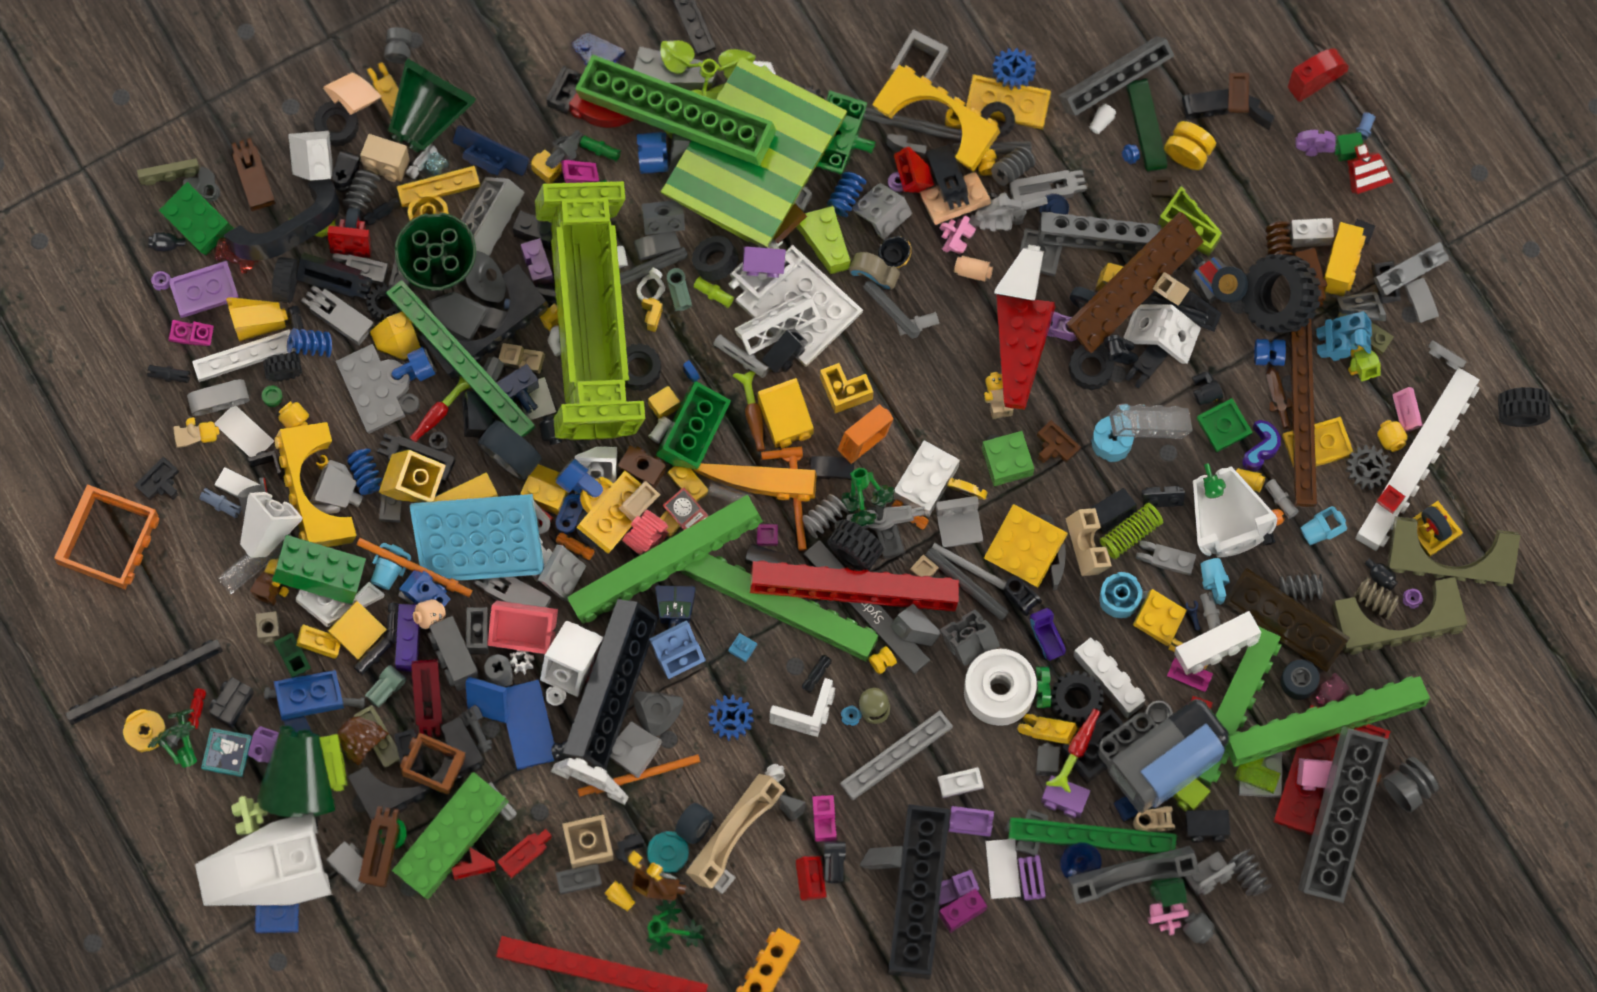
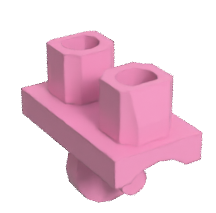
[940,216,976,254]
[1147,903,1189,935]

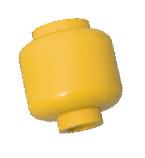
[278,401,309,428]
[1377,420,1408,452]

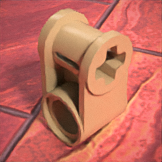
[1133,807,1175,832]

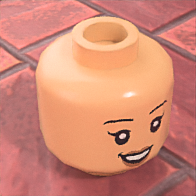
[413,599,446,629]

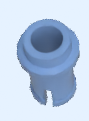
[1356,113,1375,140]

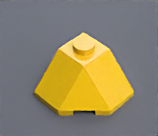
[370,312,421,361]

